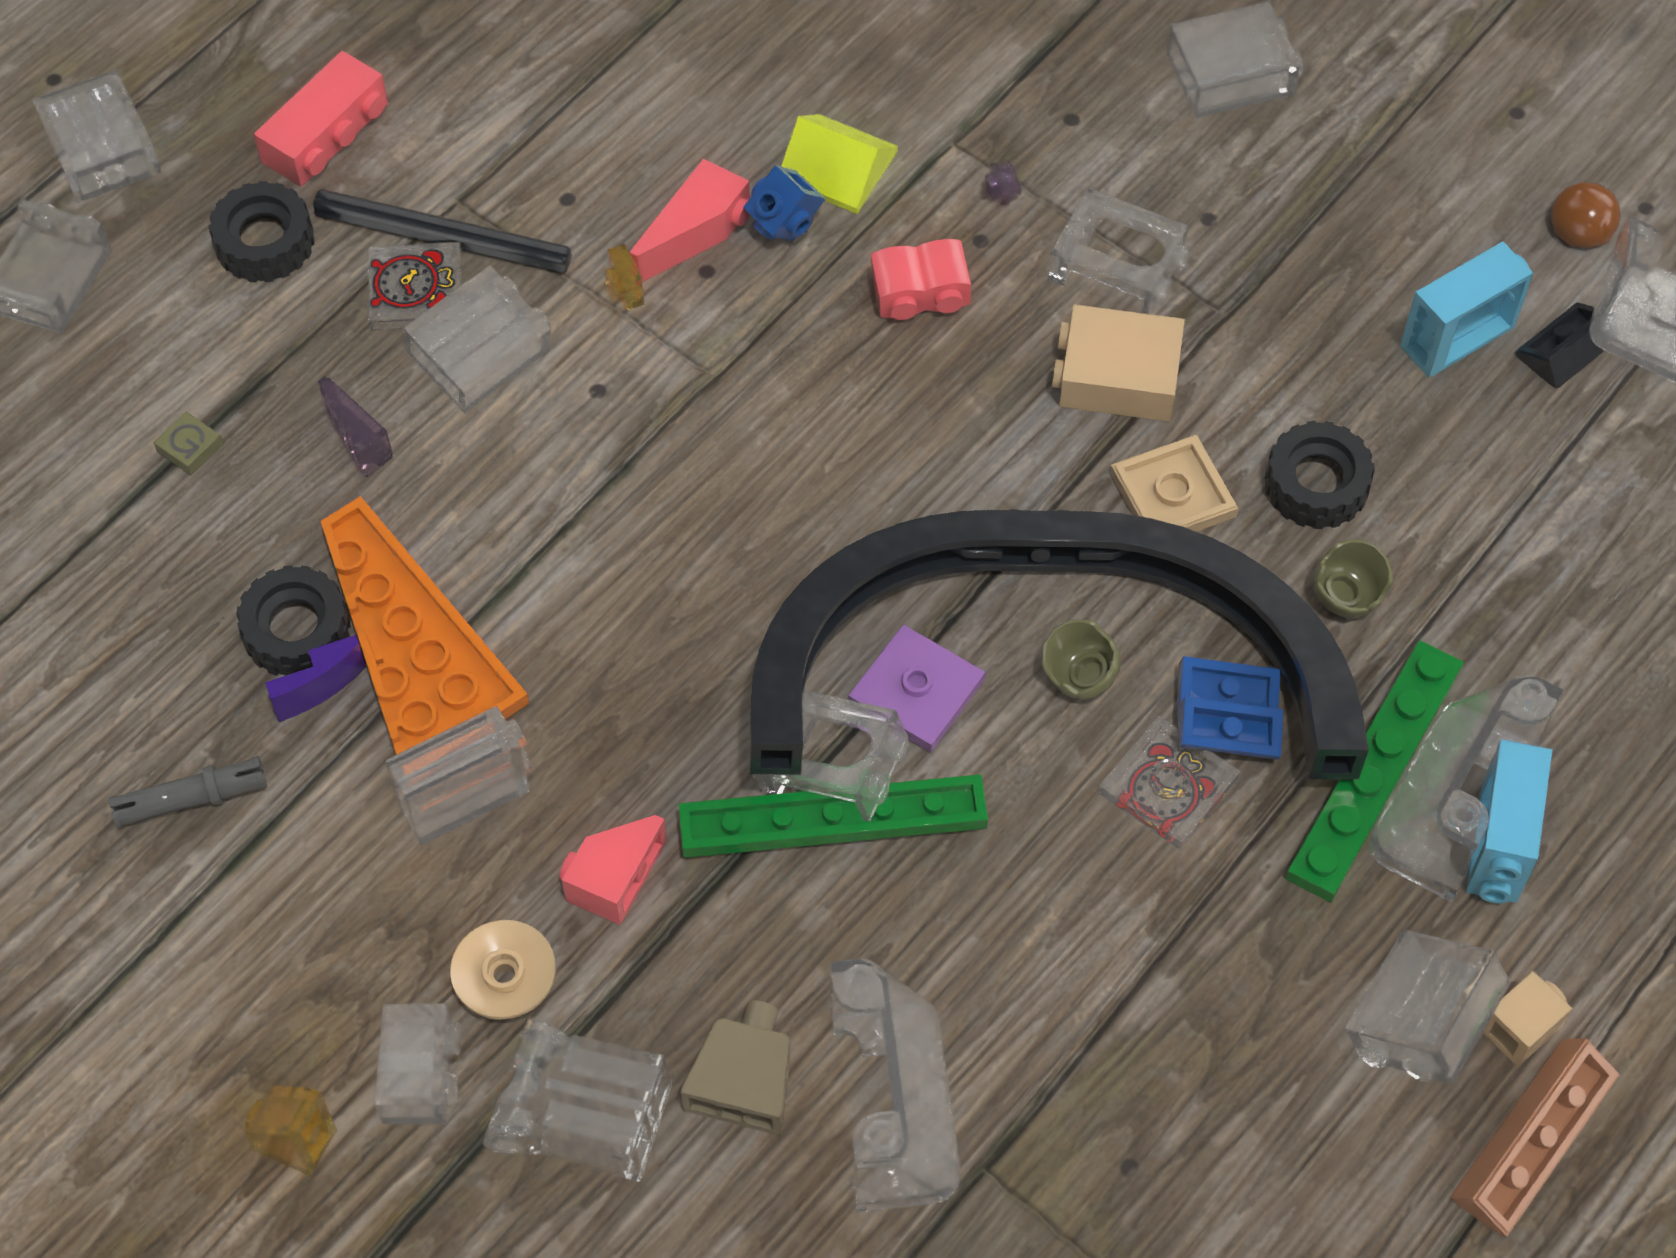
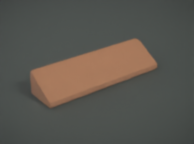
[1451,1038,1620,1237]

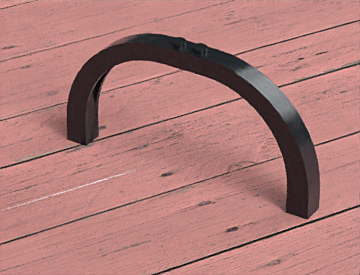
[749,509,1369,780]

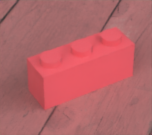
[254,51,388,187]

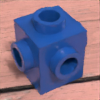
[743,165,826,241]

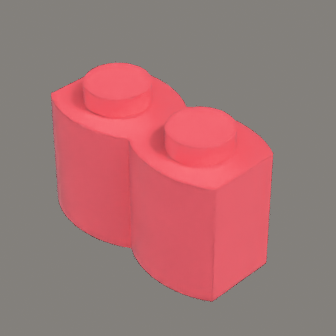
[871,239,971,320]

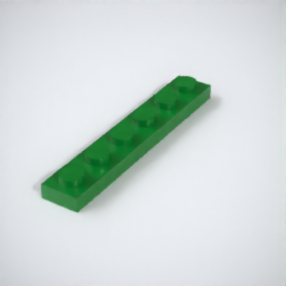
[1285,640,1464,903]
[678,774,988,858]

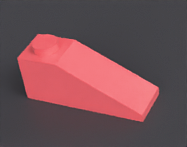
[629,159,750,283]

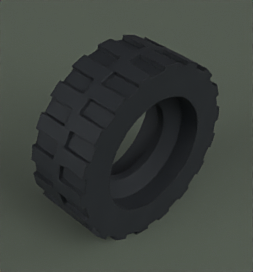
[209,181,315,283]
[1265,421,1375,529]
[236,565,351,676]

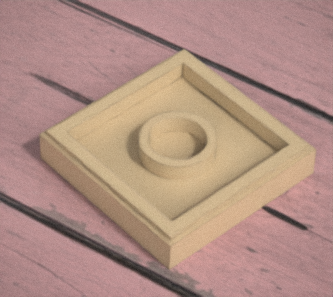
[1110,434,1238,532]

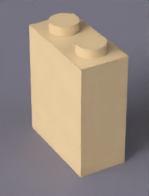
[1052,304,1185,422]

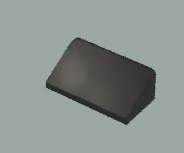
[1515,302,1618,388]

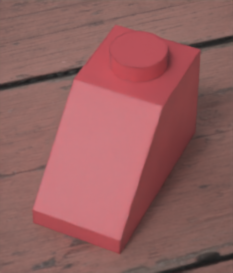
[559,815,667,925]

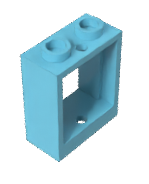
[1400,241,1533,378]
[1466,739,1552,903]

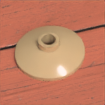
[450,920,556,1019]

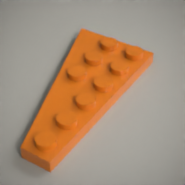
[320,496,529,786]

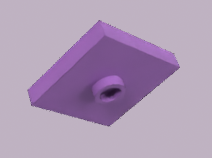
[848,624,986,753]

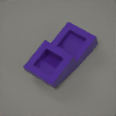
[265,635,366,722]

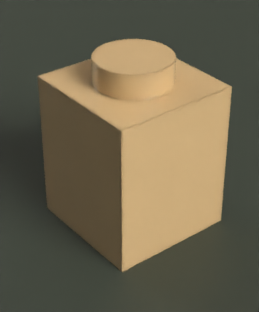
[1480,971,1573,1067]

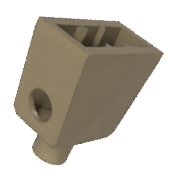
[681,1000,791,1136]

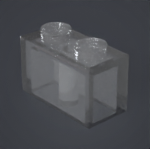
[376,1004,461,1124]

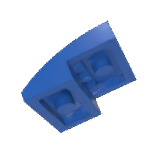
[1178,656,1283,760]

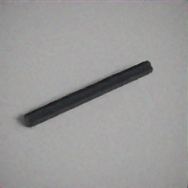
[313,189,572,273]

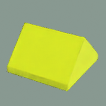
[781,114,898,214]

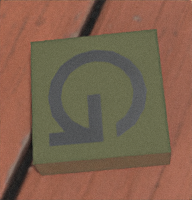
[153,411,223,475]

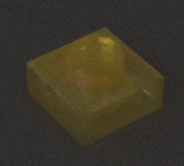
[604,243,644,311]

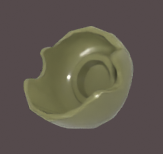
[1312,539,1393,619]
[1042,620,1120,700]

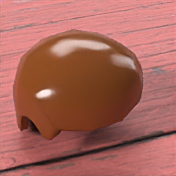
[1550,182,1621,248]

